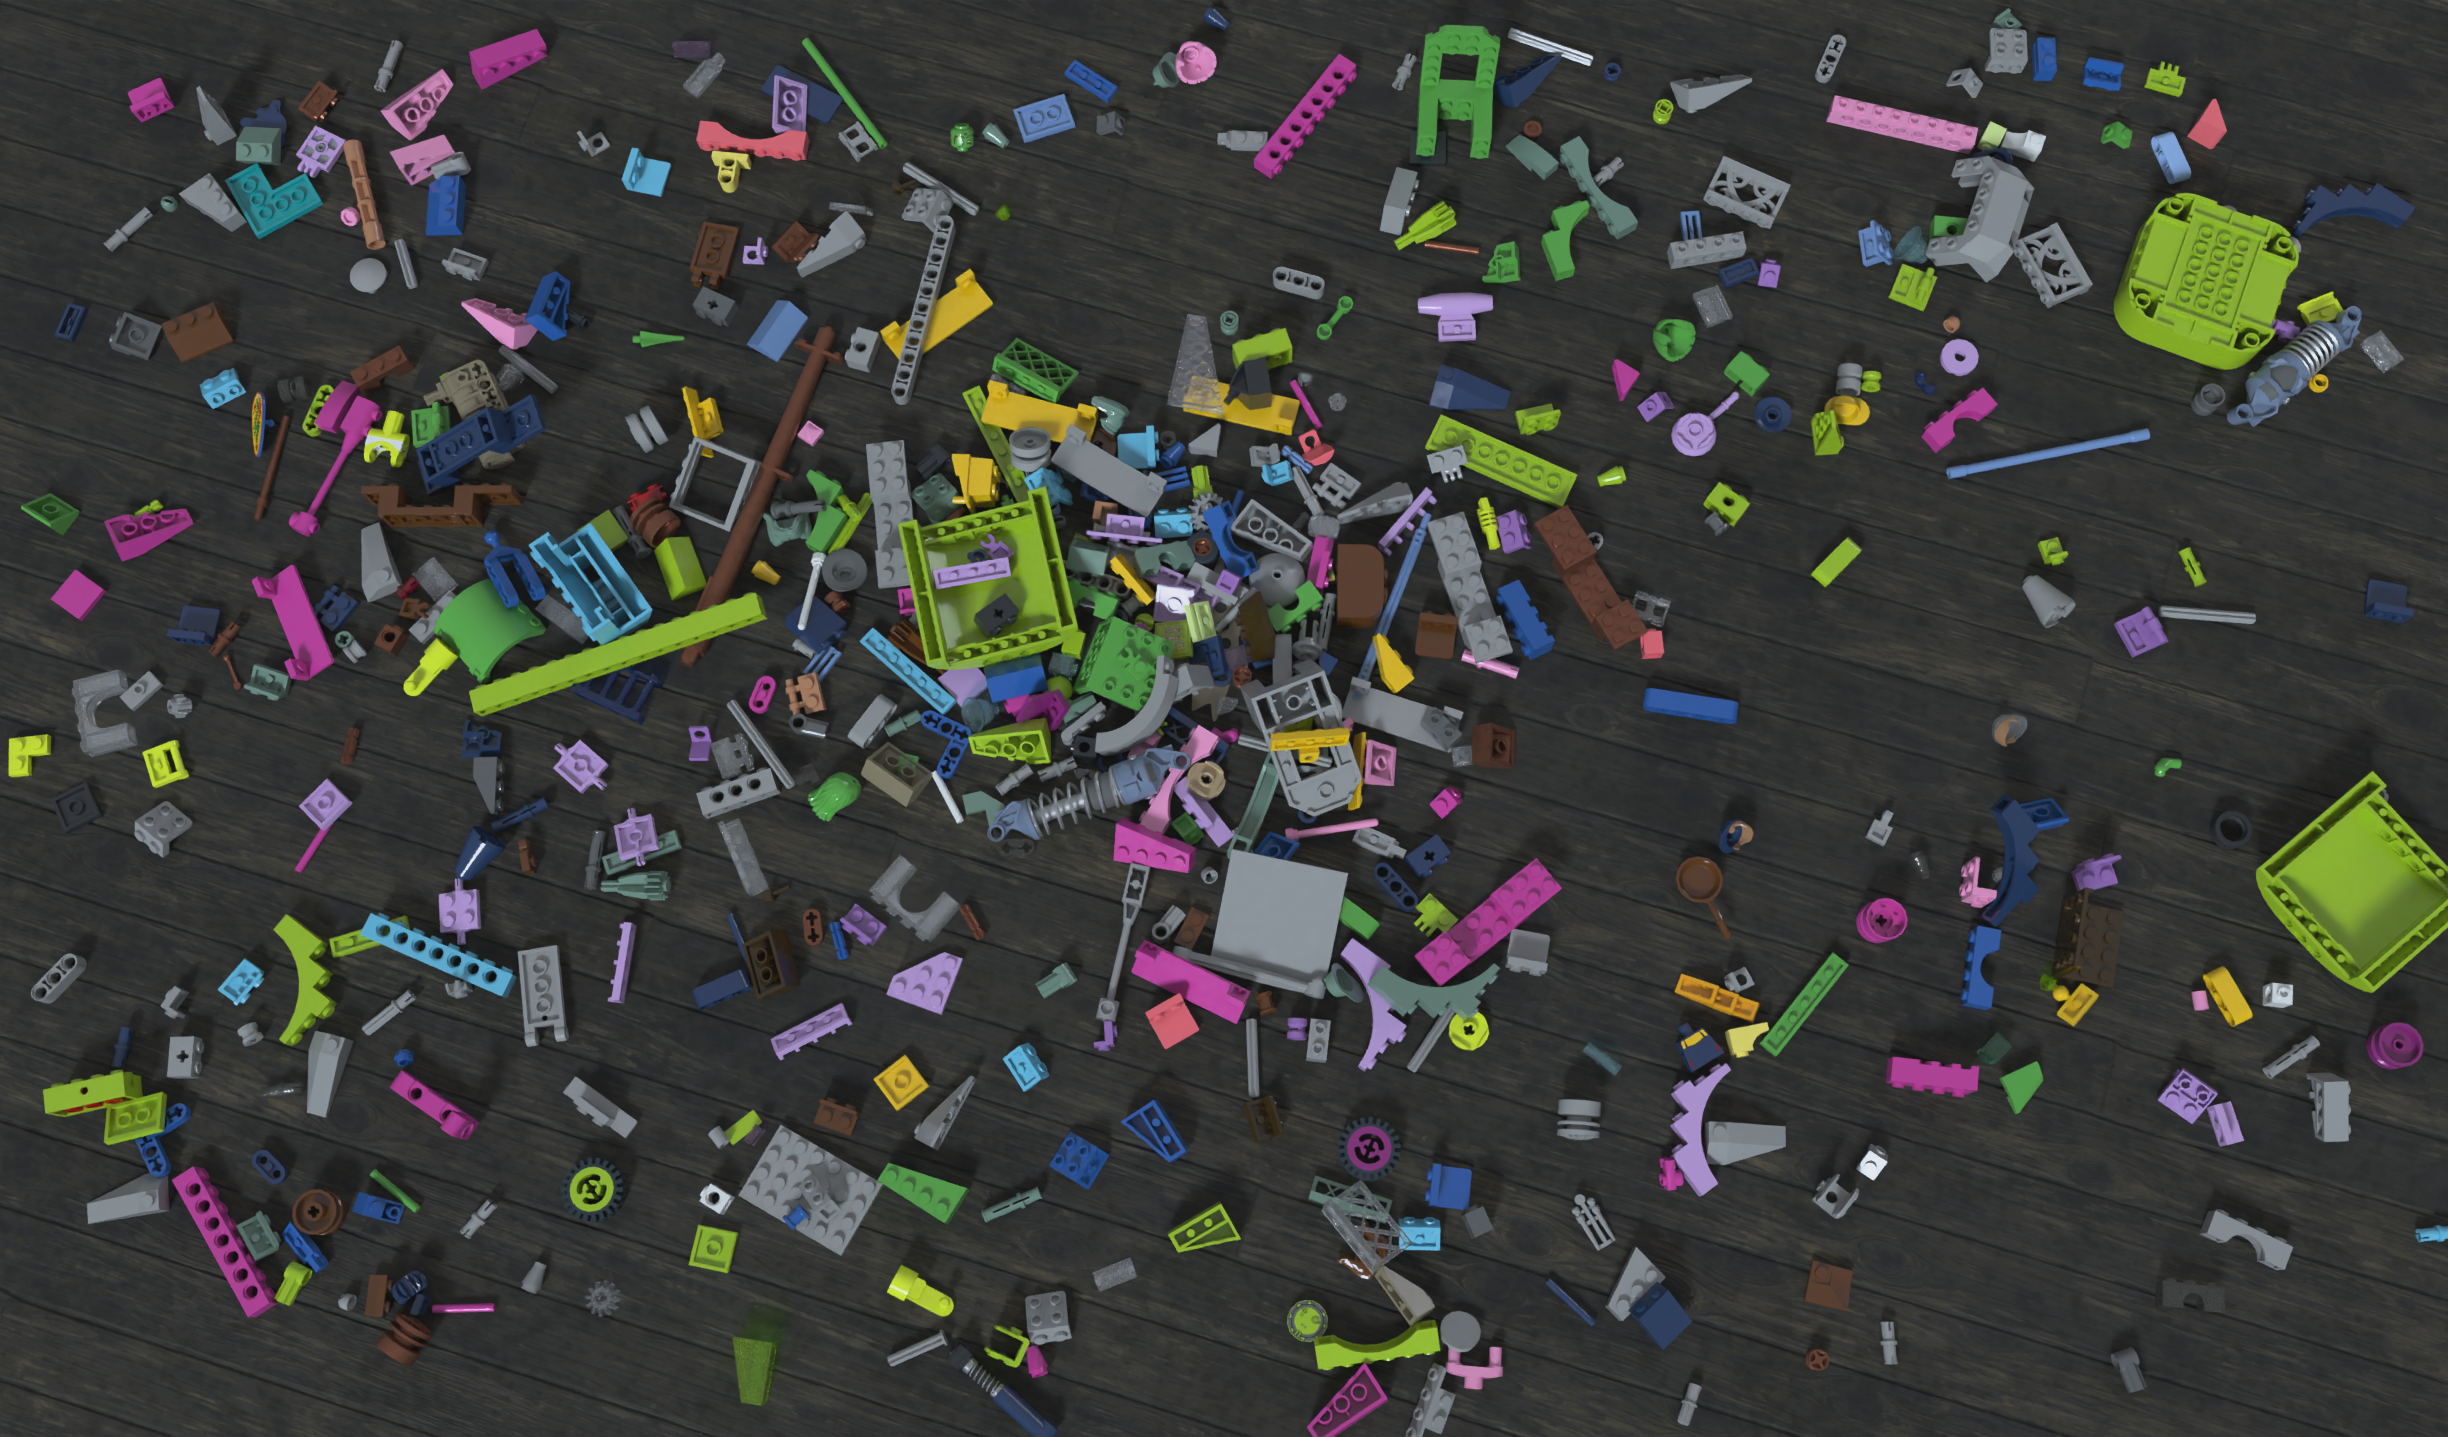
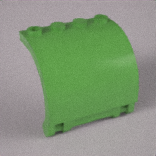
[433,579,546,685]

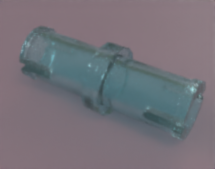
[1582,1042,1622,1076]

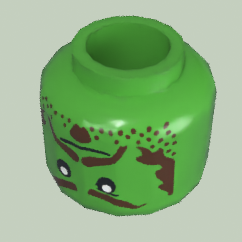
[950,123,974,151]

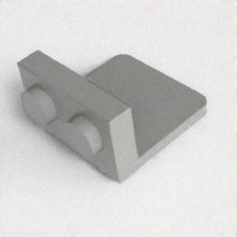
[1985,28,2028,74]
[902,188,954,233]
[134,801,192,857]
[1505,929,1550,976]
[1025,1291,1072,1345]

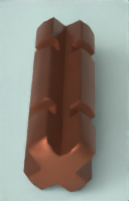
[340,728,360,765]
[959,904,986,941]

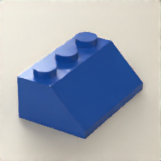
[426,175,466,236]

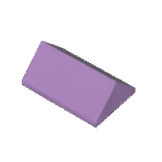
[772,75,807,136]

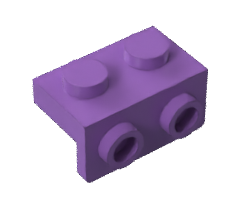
[1496,510,1532,554]

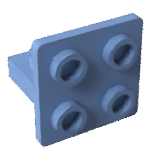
[1858,220,1894,267]

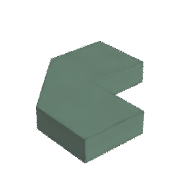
[962,791,1005,827]

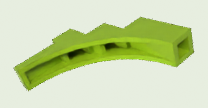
[273,914,337,1046]

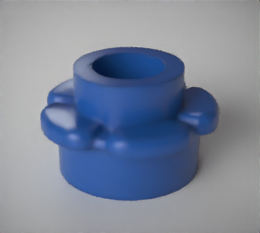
[394,1049,414,1067]

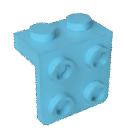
[1118,426,1159,470]

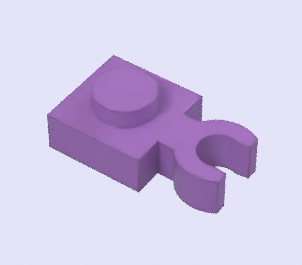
[980,534,1014,561]

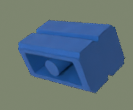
[2031,37,2057,81]

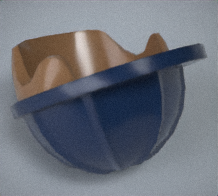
[1719,818,1753,853]

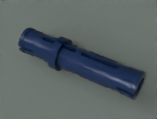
[491,796,550,833]

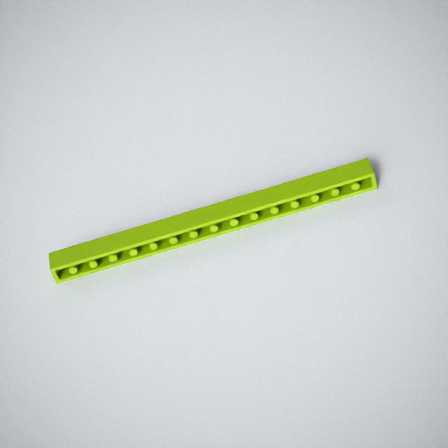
[469,592,767,716]

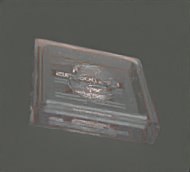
[829,202,873,216]

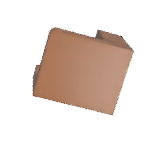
[1092,501,1119,526]

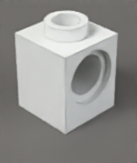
[2263,983,2293,1008]
[700,1184,735,1215]

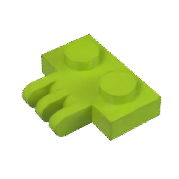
[2144,61,2186,97]
[1414,893,1458,937]

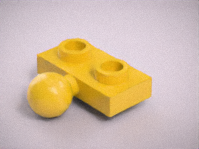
[2052,983,2099,1027]

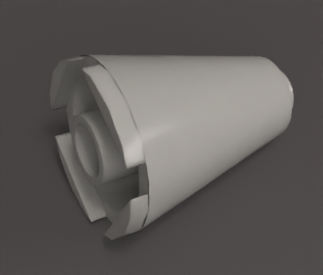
[2022,575,2076,628]

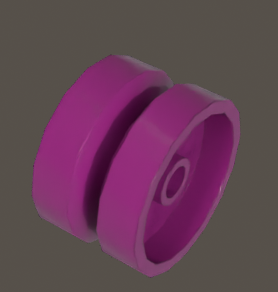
[2366,1022,2424,1070]

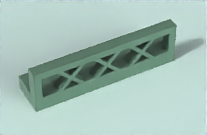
[1308,1176,1392,1224]

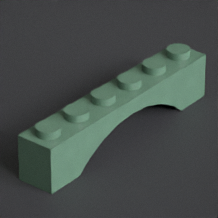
[1559,136,1638,240]
[1227,752,1280,859]

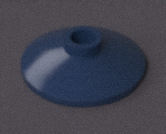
[1754,397,1792,433]

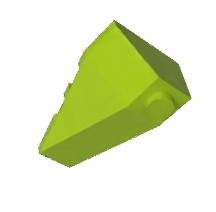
[1811,410,1844,455]
[968,718,1051,764]

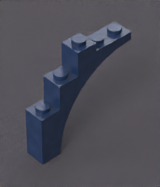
[2290,183,2415,239]
[1980,795,2041,927]

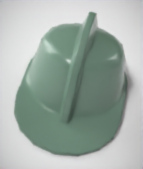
[1153,52,1180,88]
[1322,963,1364,1002]

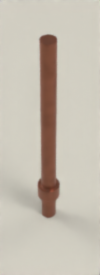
[254,416,290,521]

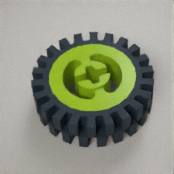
[561,1158,628,1222]

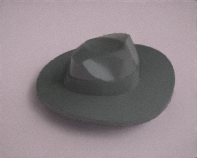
[822,549,867,592]

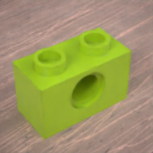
[1703,482,1750,527]

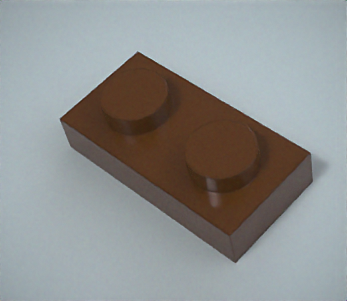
[1174,907,1210,950]

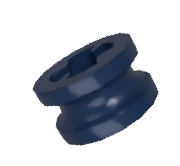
[1604,63,1621,82]

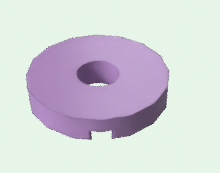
[1940,339,1979,376]

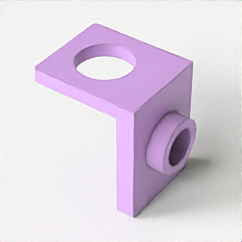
[743,237,768,265]

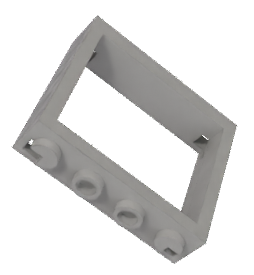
[669,437,762,532]

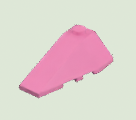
[381,69,454,140]
[462,298,538,349]

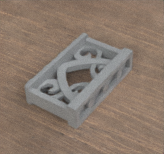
[1703,156,1791,229]
[2014,223,2093,308]

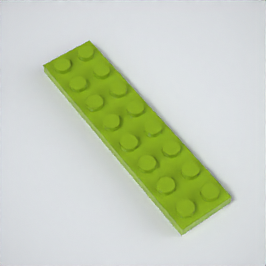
[1425,415,1577,508]

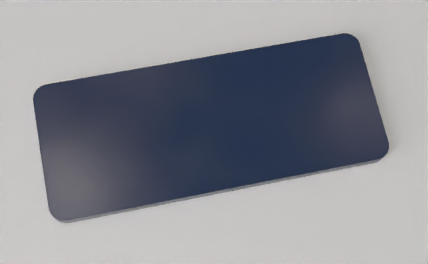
[762,65,843,124]

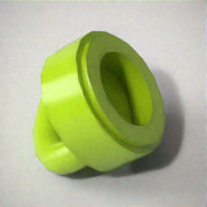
[1135,613,1154,632]

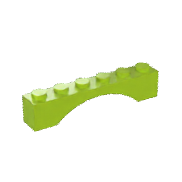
[1313,1320,1440,1370]

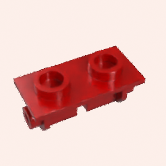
[627,483,668,512]

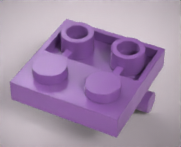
[2114,606,2168,658]
[2157,1067,2218,1124]

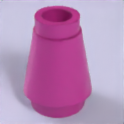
[1026,1345,1048,1378]

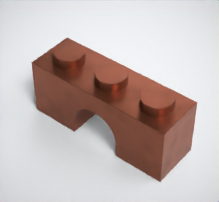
[350,346,415,395]

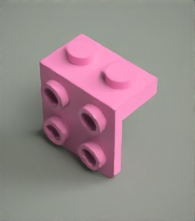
[1959,857,1997,908]

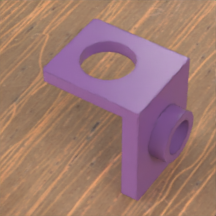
[1637,392,1675,422]
[689,726,712,761]

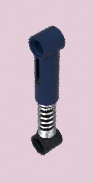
[946,1342,1059,1437]

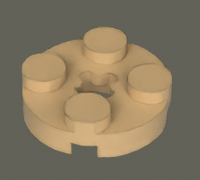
[1186,761,1225,801]

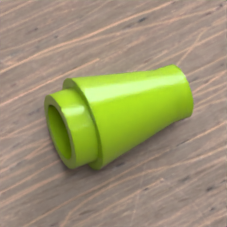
[1597,466,1626,487]

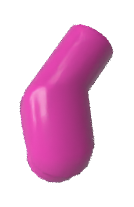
[1211,727,1239,743]

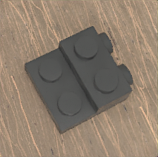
[109,312,162,361]

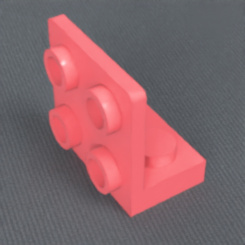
[1145,993,1199,1049]

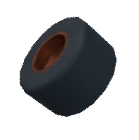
[1187,531,1220,568]

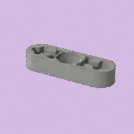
[1815,35,1846,83]

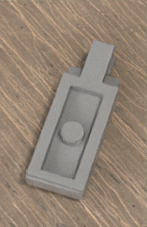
[1217,130,1268,151]
[1352,827,1407,860]

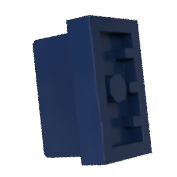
[167,605,221,646]

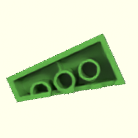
[878,1163,969,1224]

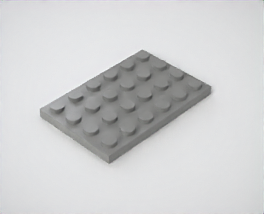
[738,1125,884,1256]

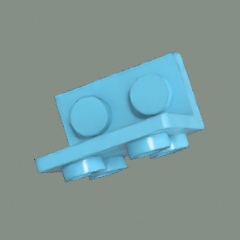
[622,147,671,197]
[1024,467,1073,507]

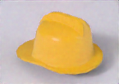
[1824,395,1870,425]

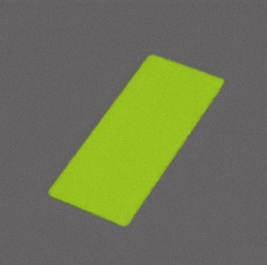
[724,1110,762,1145]

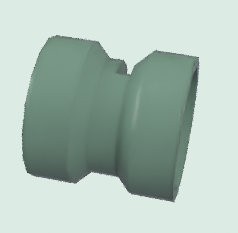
[1220,311,1239,335]

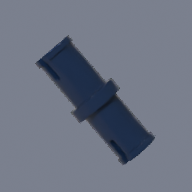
[111,1027,134,1068]

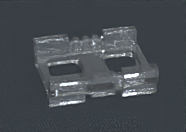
[1632,590,1671,627]

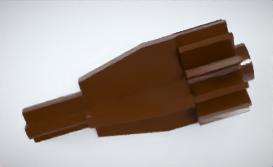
[887,619,947,675]

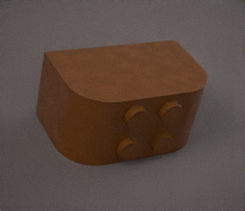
[1337,544,1387,628]

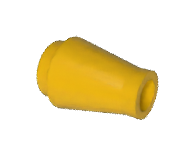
[751,560,781,586]

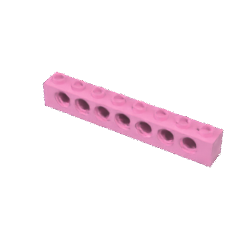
[1826,95,1978,154]

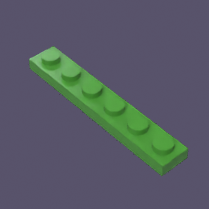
[1760,953,1848,1057]

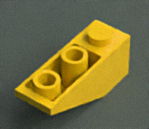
[1372,633,1414,694]

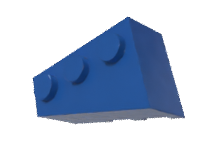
[525,271,570,341]
[1121,1100,1190,1162]

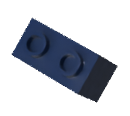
[1405,834,1451,879]

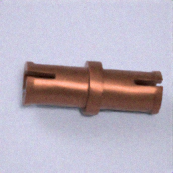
[207,621,242,658]

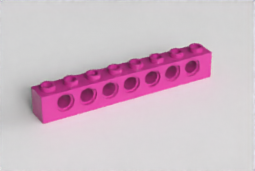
[1254,54,1357,179]
[172,1166,277,1317]

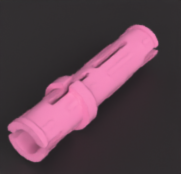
[1461,649,1519,679]

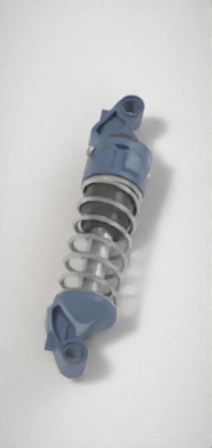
[987,744,1191,842]

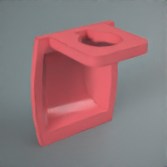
[1299,429,1334,465]

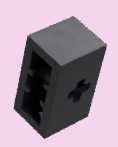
[974,593,1020,638]

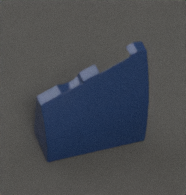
[462,720,503,758]

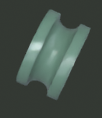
[335,631,355,649]

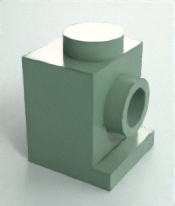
[1990,8,2022,29]

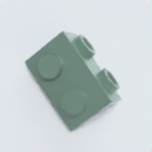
[244,664,291,701]
[236,1211,281,1262]

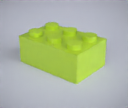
[1232,328,1292,370]

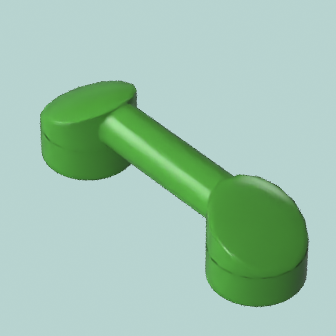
[1316,296,1353,340]

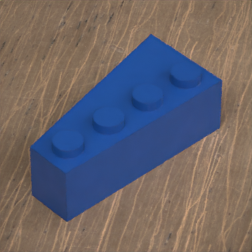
[1495,580,1555,660]

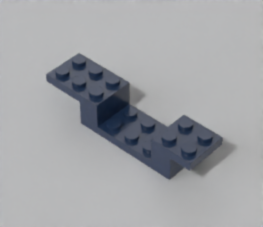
[416,395,547,496]

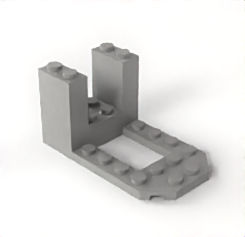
[1240,659,1362,816]

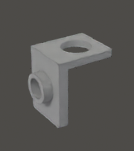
[1946,68,1983,98]
[577,131,610,157]
[1724,967,1754,993]

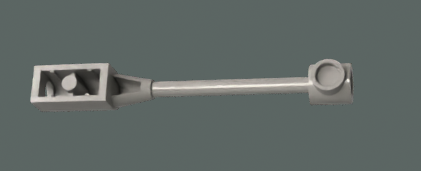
[1096,863,1151,1022]

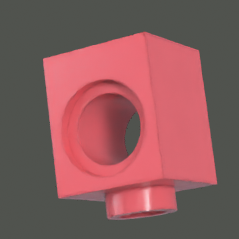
[1640,629,1664,659]

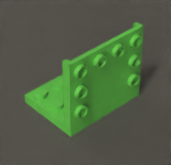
[1073,616,1176,712]

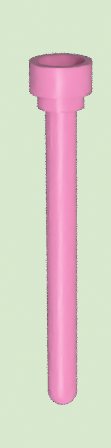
[1285,818,1379,841]

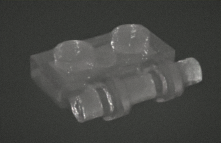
[710,733,755,781]

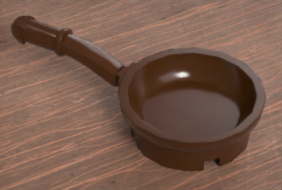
[1676,856,1732,940]

